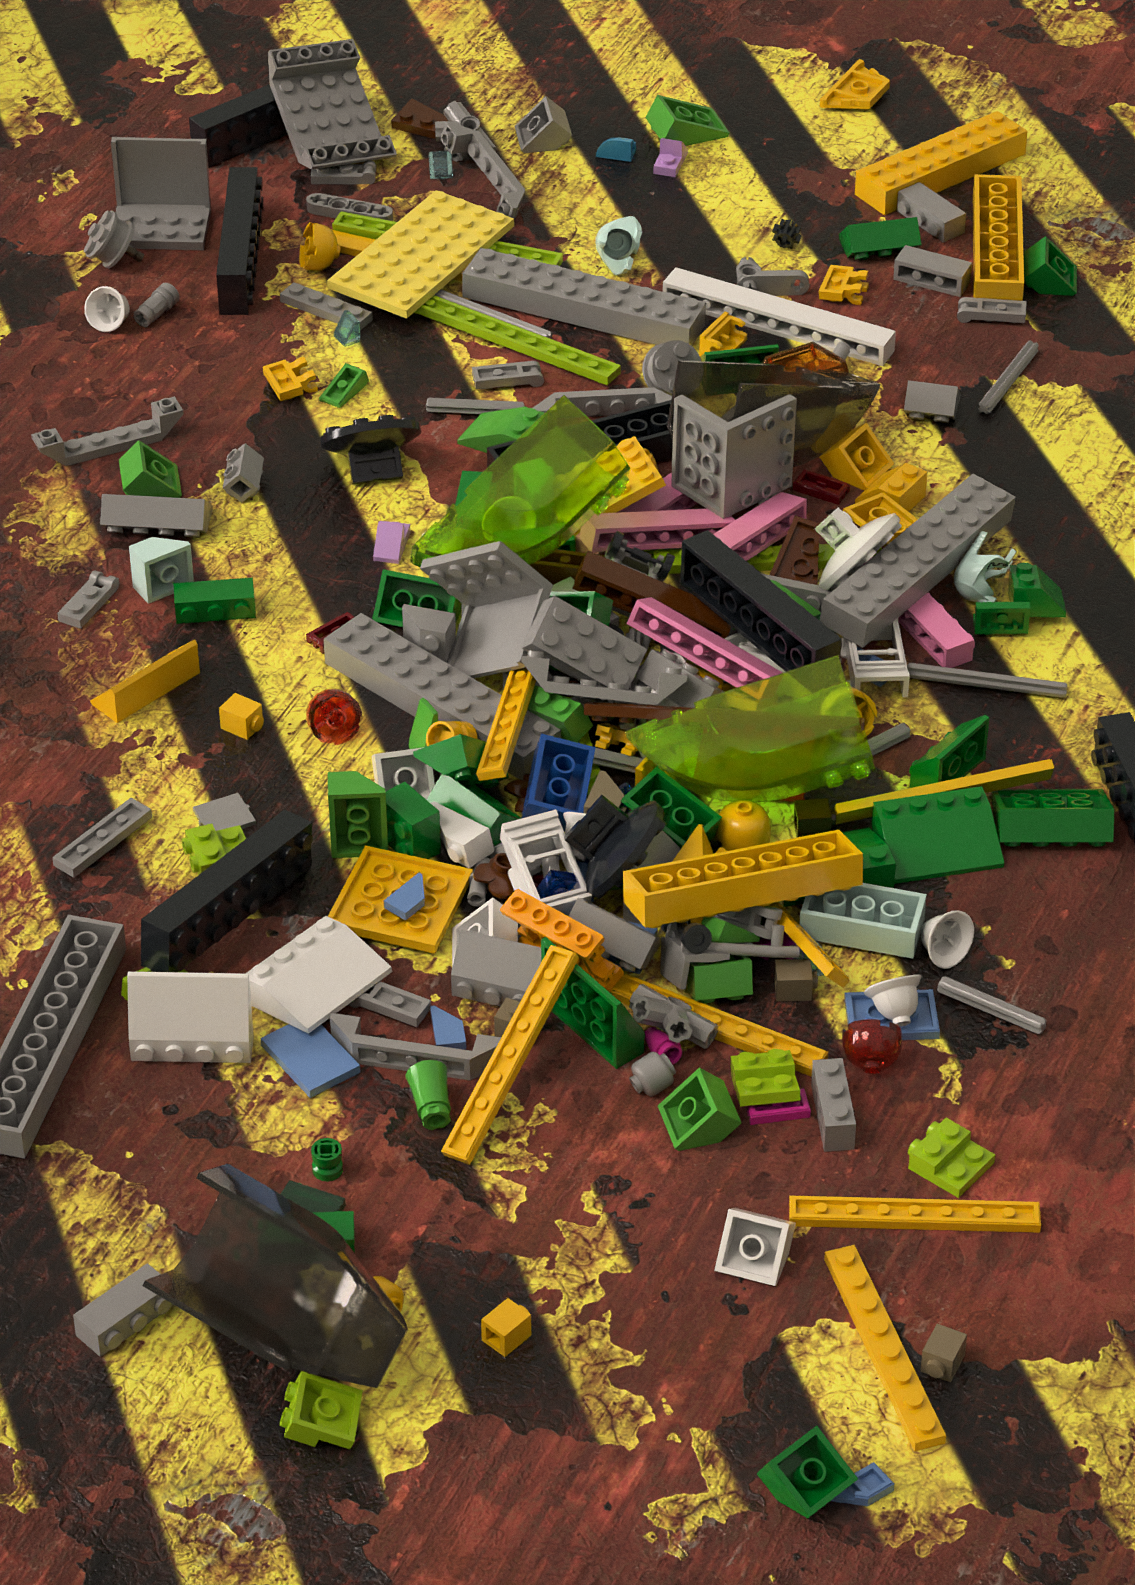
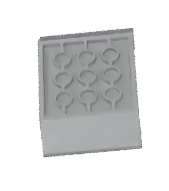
[268,39,397,169]

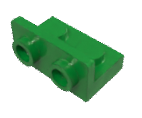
[973,602,1030,635]

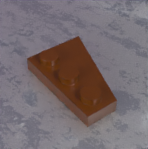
[391,98,448,139]
[770,515,819,585]

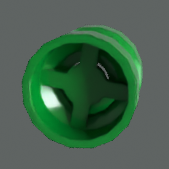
[311,1138,343,1182]

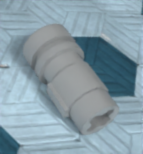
[134,283,180,327]

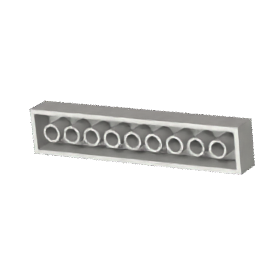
[462,248,706,346]
[820,474,1016,648]
[324,613,561,780]
[0,915,126,1159]

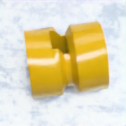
[426,721,478,746]

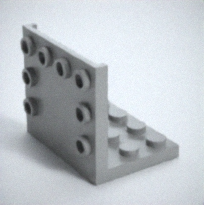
[111,137,212,250]
[671,394,797,519]
[420,541,553,679]

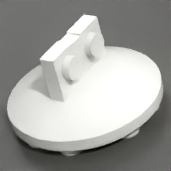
[815,507,902,591]

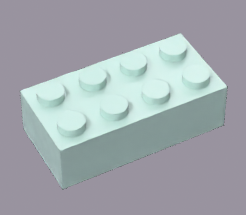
[800,883,927,959]

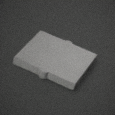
[193,793,256,831]

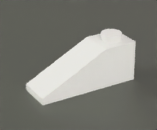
[431,802,494,868]

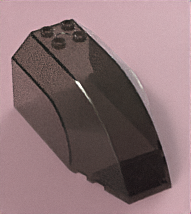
[667,361,880,467]
[142,1163,408,1388]

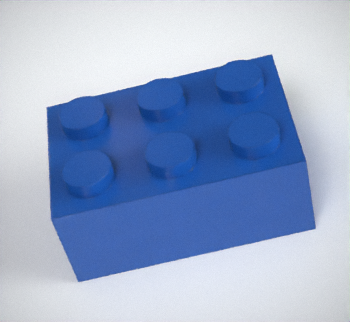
[521,733,596,832]

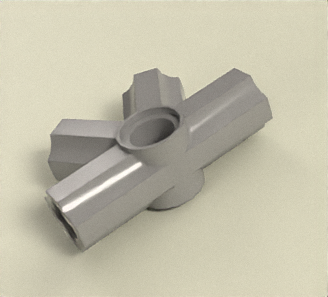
[435,101,496,162]
[629,984,718,1049]

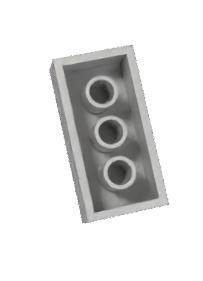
[521,596,647,701]

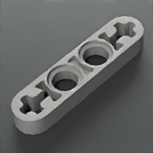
[306,193,393,221]

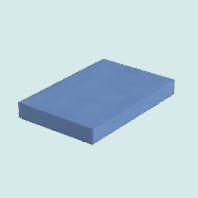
[844,989,940,1042]
[260,1024,360,1098]

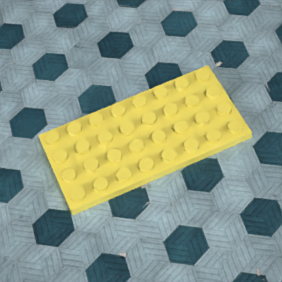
[327,190,514,319]

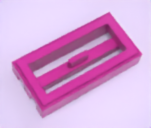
[745,1089,811,1125]

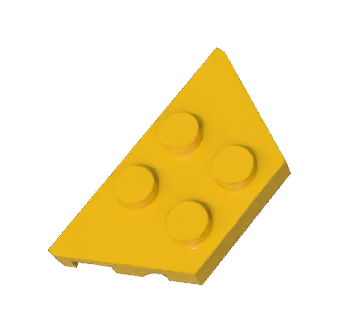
[820,59,890,109]

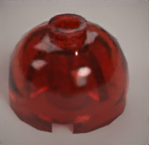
[306,688,362,745]
[842,1019,903,1074]

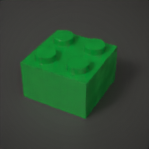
[386,782,441,859]

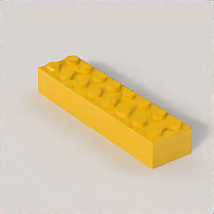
[855,111,1028,216]
[973,174,1024,301]
[623,830,863,928]

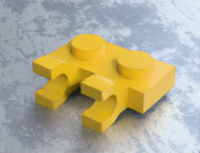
[819,265,869,305]
[263,357,318,401]
[595,722,657,756]

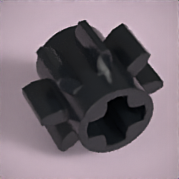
[772,219,802,249]

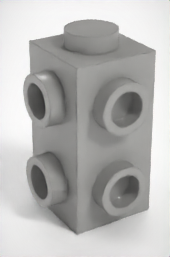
[223,443,264,503]

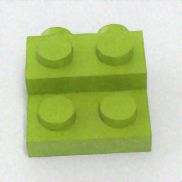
[181,823,246,875]
[730,1049,800,1107]
[908,1117,995,1198]
[280,1371,363,1449]

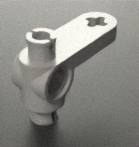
[736,257,810,296]

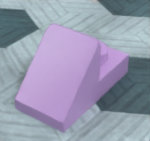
[653,138,688,177]
[373,521,411,564]

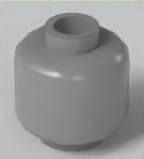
[629,1052,676,1097]

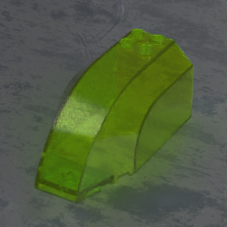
[410,395,631,567]
[625,655,876,803]

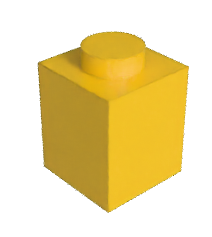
[219,693,264,740]
[481,1298,532,1357]

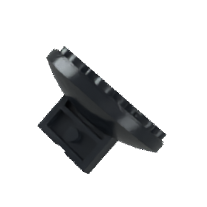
[320,415,422,485]
[564,795,666,899]

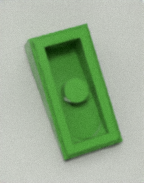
[319,363,369,408]
[409,697,438,749]
[701,916,760,943]

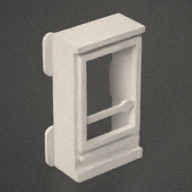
[841,618,910,697]
[500,810,592,916]

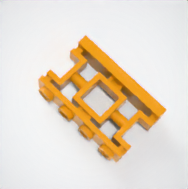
[500,889,624,992]

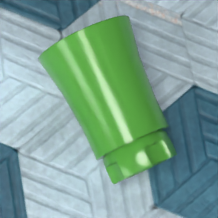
[406,1060,451,1130]

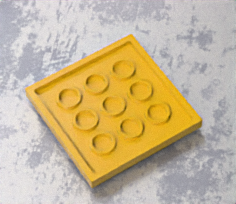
[552,436,666,535]
[328,845,473,954]

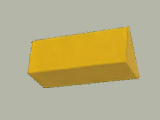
[843,492,918,547]
[90,639,200,723]

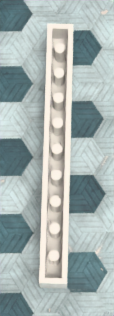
[663,267,896,366]

